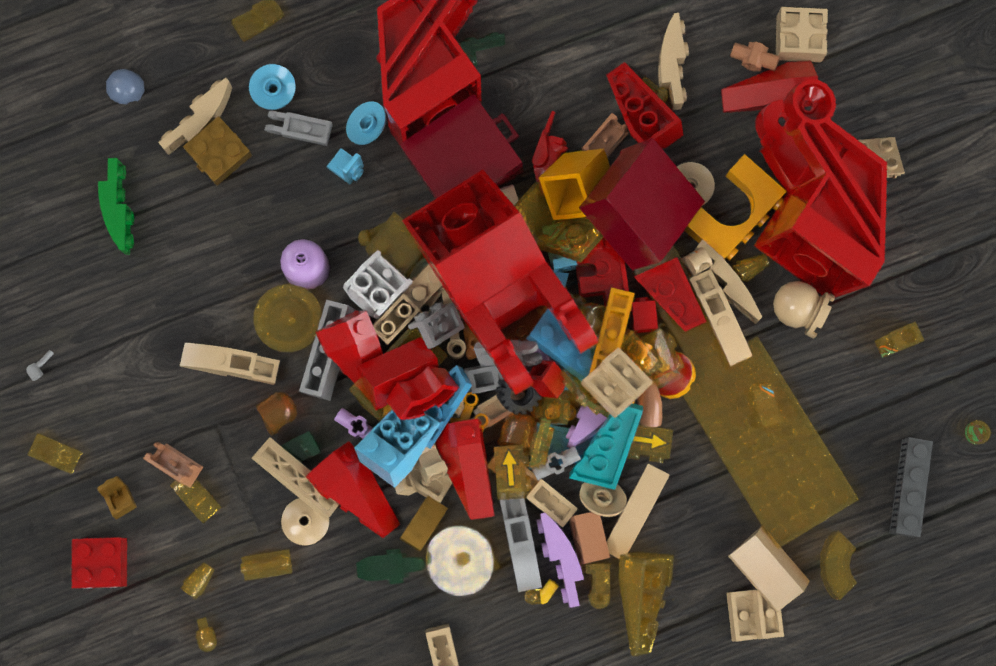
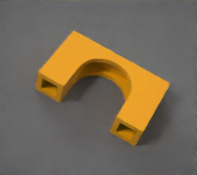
[684,154,787,261]

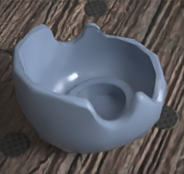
[106,69,144,105]

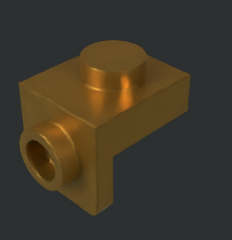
[97,476,137,520]

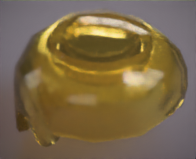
[579,302,606,337]

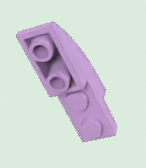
[566,400,610,448]
[536,513,584,608]

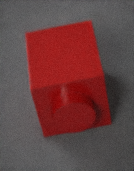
[630,297,658,334]
[529,360,570,398]

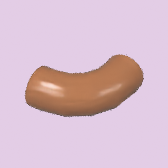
[637,371,662,427]

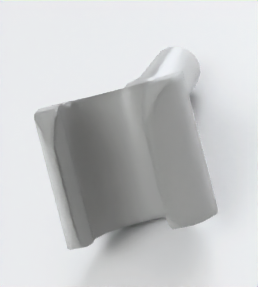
[26,350,54,381]

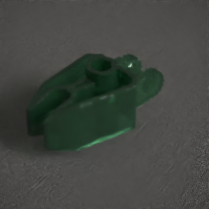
[356,549,426,584]

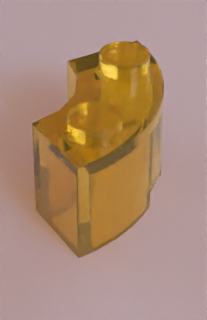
[820,531,857,600]

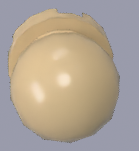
[773,281,835,339]

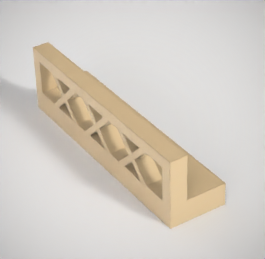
[252,437,339,520]

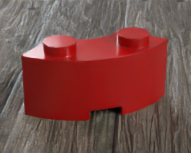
[386,366,459,420]

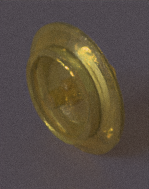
[254,284,322,352]
[426,526,494,596]

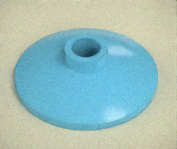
[249,64,296,110]
[346,101,387,145]

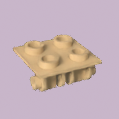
[858,137,905,179]

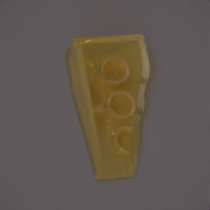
[619,552,674,656]

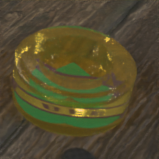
[964,421,991,445]

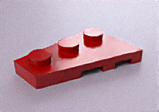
[634,257,707,332]

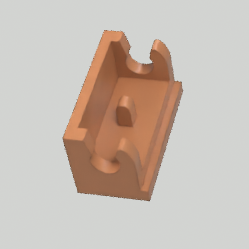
[582,113,628,158]
[143,442,203,487]
[569,512,610,564]

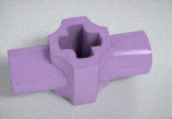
[334,408,373,439]

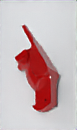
[532,111,568,196]

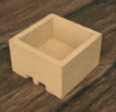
[776,7,828,62]

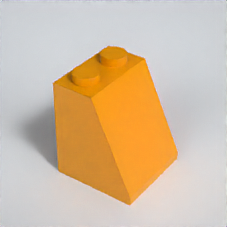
[539,148,610,220]

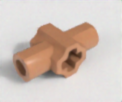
[731,42,780,72]

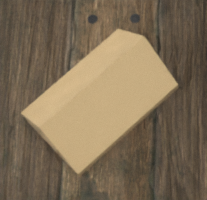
[729,526,810,612]

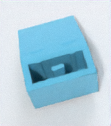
[355,410,439,488]

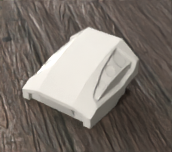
[343,250,413,319]

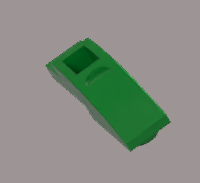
[98,158,134,255]

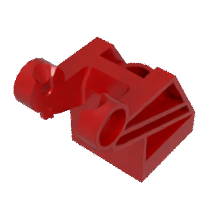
[376,0,482,145]
[754,79,887,298]
[402,169,598,395]

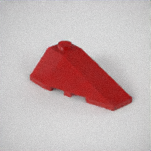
[721,60,818,113]
[606,62,683,149]
[315,311,383,403]
[436,419,495,520]
[305,441,400,538]

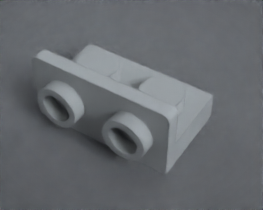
[408,302,465,349]

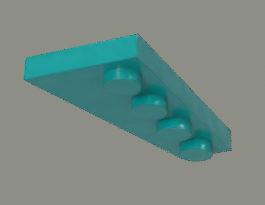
[569,403,643,490]

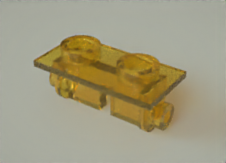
[241,549,293,581]

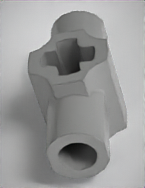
[531,446,581,480]

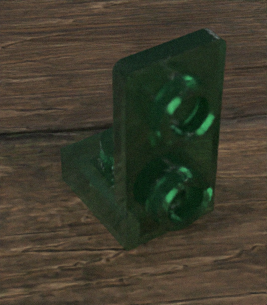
[459,32,505,66]
[281,430,322,462]

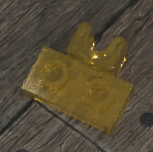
[528,418,555,470]

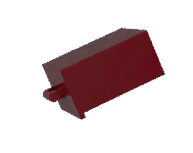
[400,94,524,199]
[579,138,705,270]

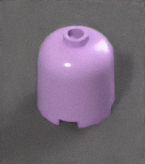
[280,239,330,291]

